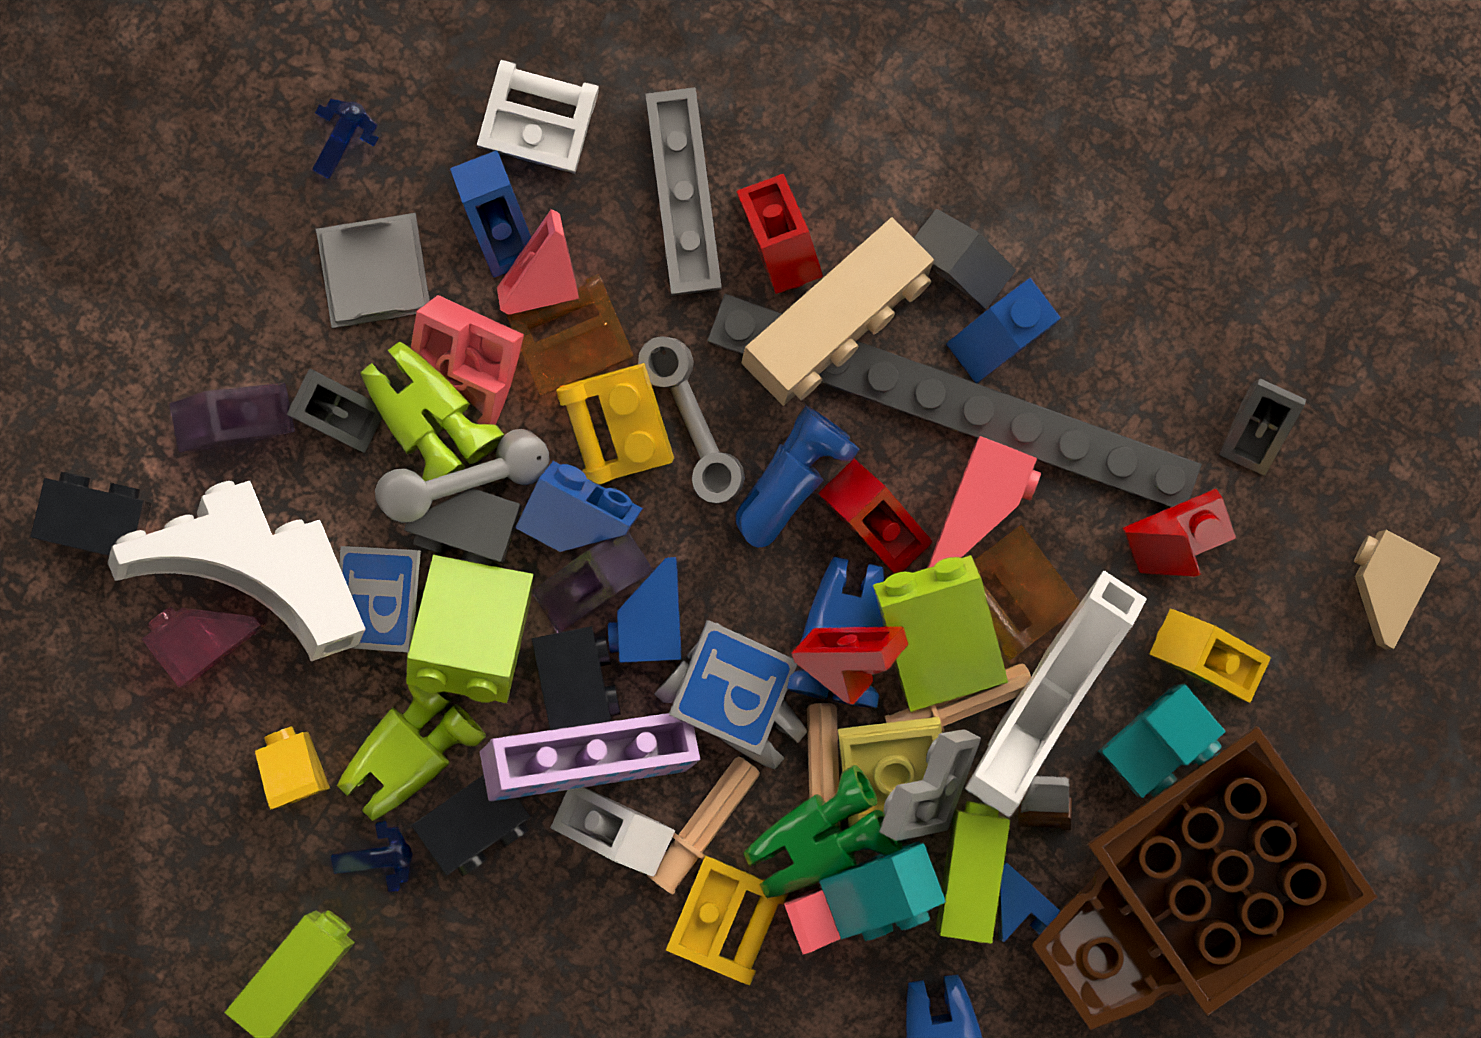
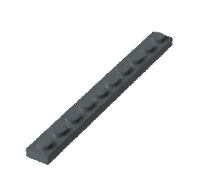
[707,294,1202,508]

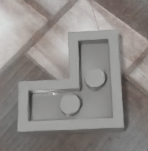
[880,729,981,841]

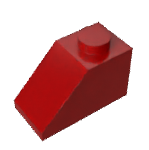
[736,174,823,294]
[818,458,933,574]

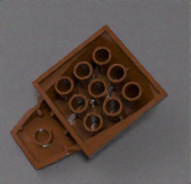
[1032,726,1378,1030]

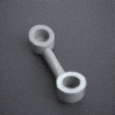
[638,336,745,503]
[375,429,550,523]

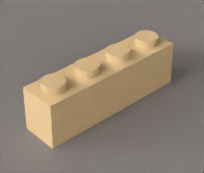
[741,217,935,406]

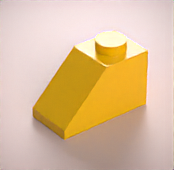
[1149,608,1271,703]
[255,726,330,809]

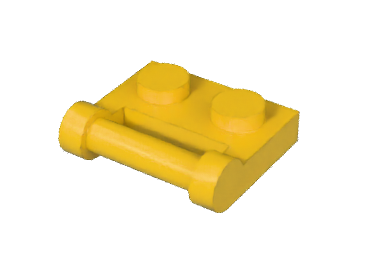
[556,363,674,485]
[666,855,789,985]

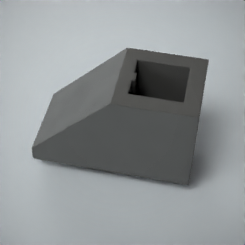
[404,488,523,566]

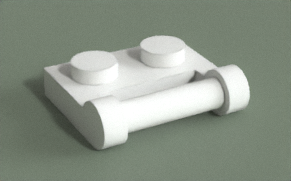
[477,60,599,174]

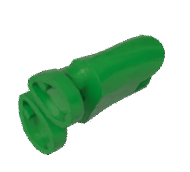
[743,765,902,898]

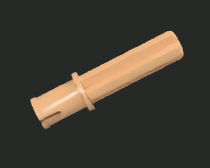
[884,664,1031,732]
[807,703,841,827]
[647,757,760,895]

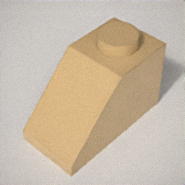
[1354,530,1441,650]

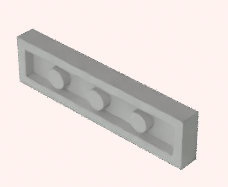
[645,87,722,296]

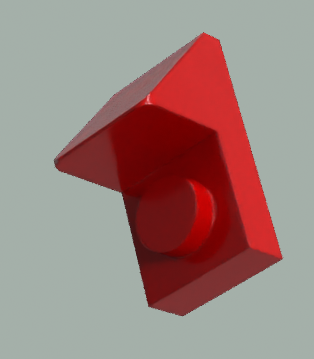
[1123,489,1236,577]
[791,626,909,705]

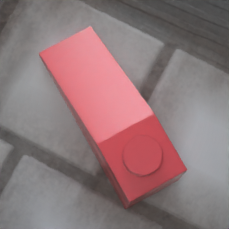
[927,436,1041,568]

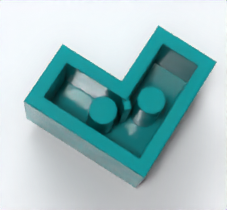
[1098,684,1226,798]
[820,841,946,941]

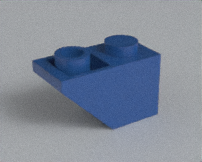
[515,461,643,552]

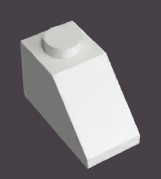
[550,787,675,877]

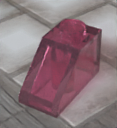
[142,607,266,688]

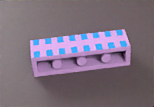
[480,713,700,801]

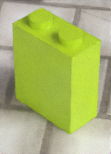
[406,555,533,703]
[873,555,1008,712]
[935,801,1010,944]
[224,910,355,1038]

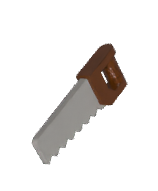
[1018,776,1072,830]

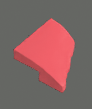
[411,295,524,425]

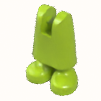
[360,341,504,481]
[336,684,486,821]

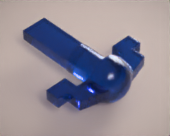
[312,99,379,179]
[331,821,413,892]

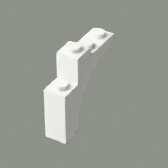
[108,481,365,661]
[965,570,1147,817]

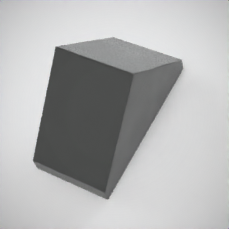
[914,208,1016,310]
[287,368,382,453]
[1219,378,1306,476]

